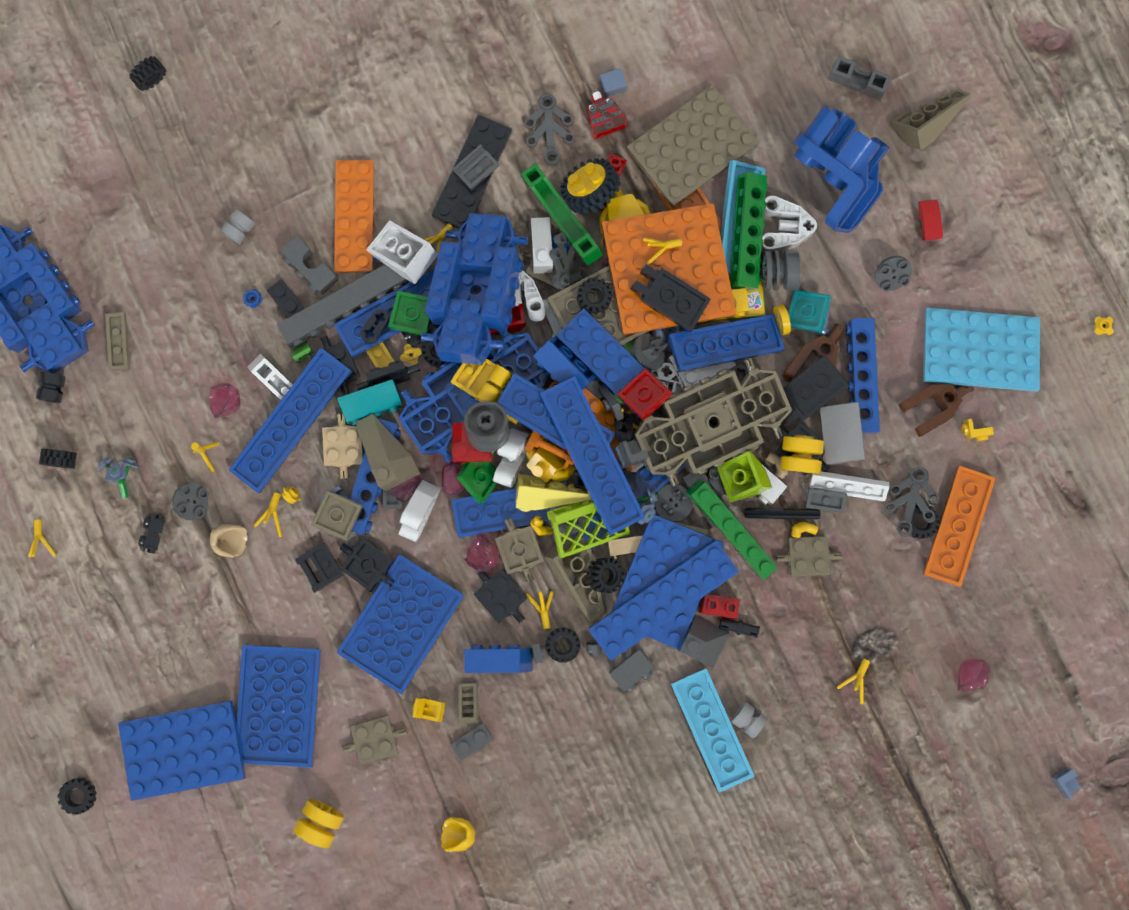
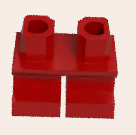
[700,594,740,619]

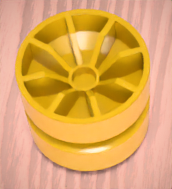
[780,435,824,474]
[292,799,345,849]

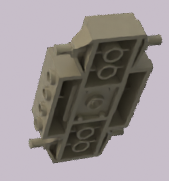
[633,358,792,486]

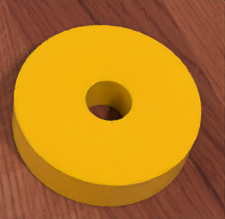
[773,304,791,336]

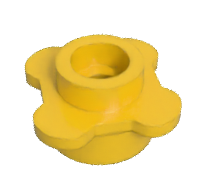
[1094,316,1114,335]
[400,344,422,365]
[282,486,301,504]

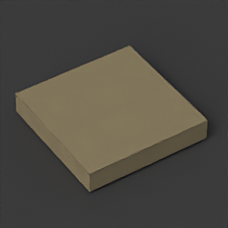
[311,490,363,541]

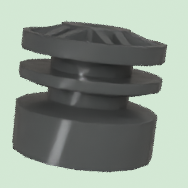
[761,250,800,291]

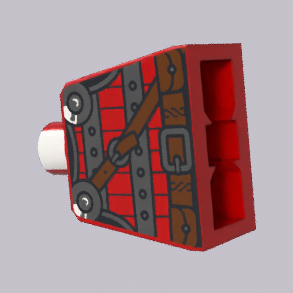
[587,91,628,140]

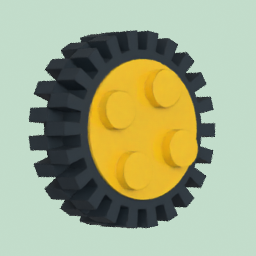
[560,158,620,214]

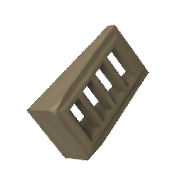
[458,682,479,724]

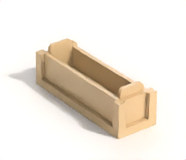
[608,535,643,559]

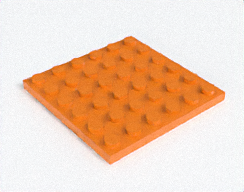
[601,203,736,335]

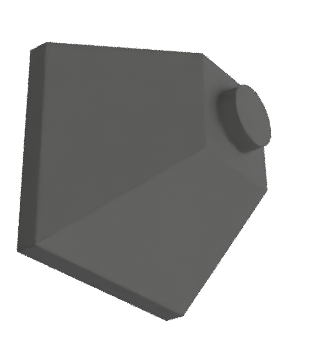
[678,616,730,668]

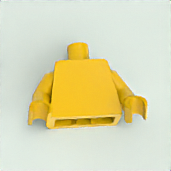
[599,190,651,247]
[525,435,576,483]

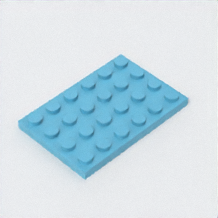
[923,308,1040,392]

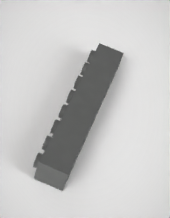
[277,265,410,347]

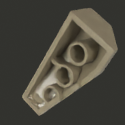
[891,89,971,150]
[356,414,421,491]
[544,537,605,623]

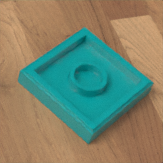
[788,290,832,333]

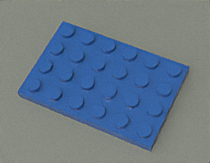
[611,514,724,650]
[336,554,465,695]
[237,645,321,767]
[118,700,246,801]

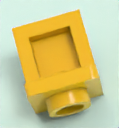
[962,418,994,442]
[412,698,445,722]

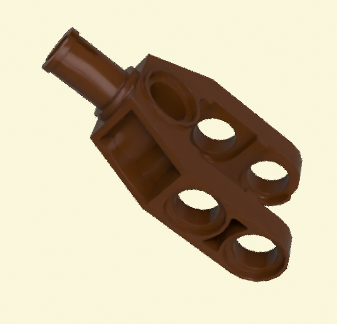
[782,323,846,381]
[898,384,974,437]

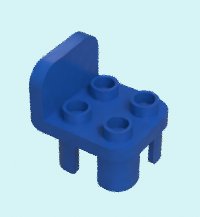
[794,105,890,233]

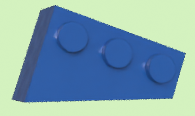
[464,645,533,673]

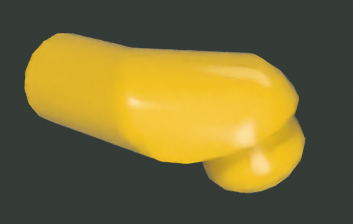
[530,516,553,536]
[791,521,819,538]

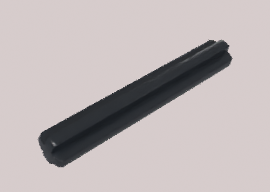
[744,508,821,520]

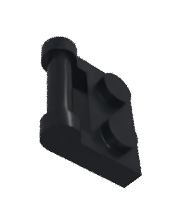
[295,542,344,593]

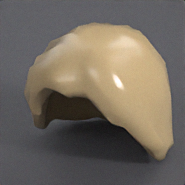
[210,524,248,558]

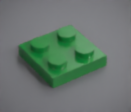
[388,291,431,336]
[456,462,497,504]

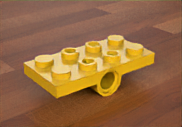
[450,359,518,424]

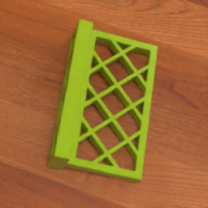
[547,500,630,558]

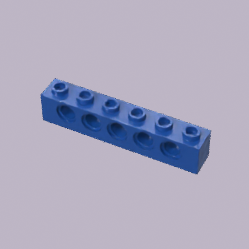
[846,318,880,434]
[350,418,401,536]

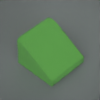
[291,342,314,362]

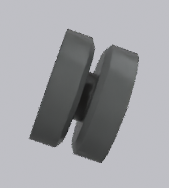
[464,401,510,452]

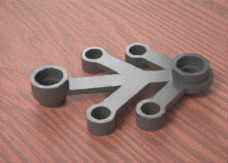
[525,94,575,166]
[550,233,587,290]
[885,467,940,537]

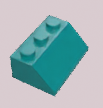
[337,379,403,426]

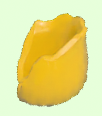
[441,817,475,852]

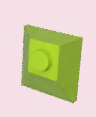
[717,451,772,502]

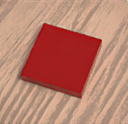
[617,368,672,421]

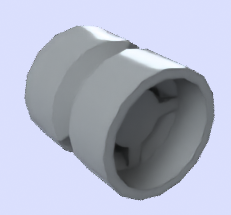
[219,209,255,245]
[731,702,768,738]

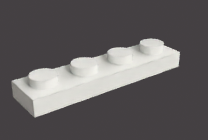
[809,472,890,501]

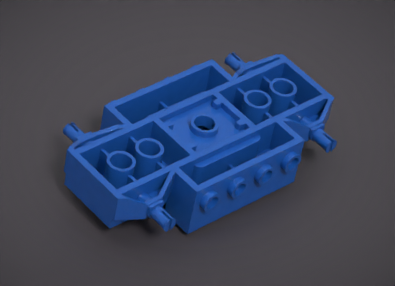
[421,213,528,365]
[0,225,95,374]
[399,331,550,464]

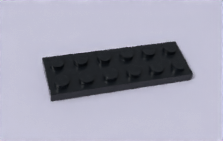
[432,114,513,228]

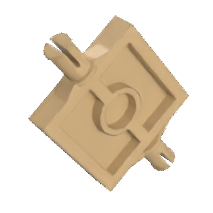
[322,414,363,479]

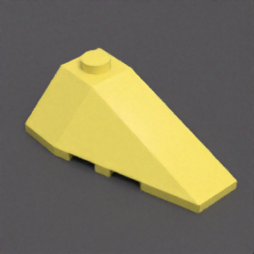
[515,474,592,512]

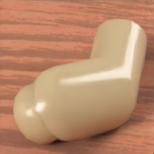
[766,452,789,479]

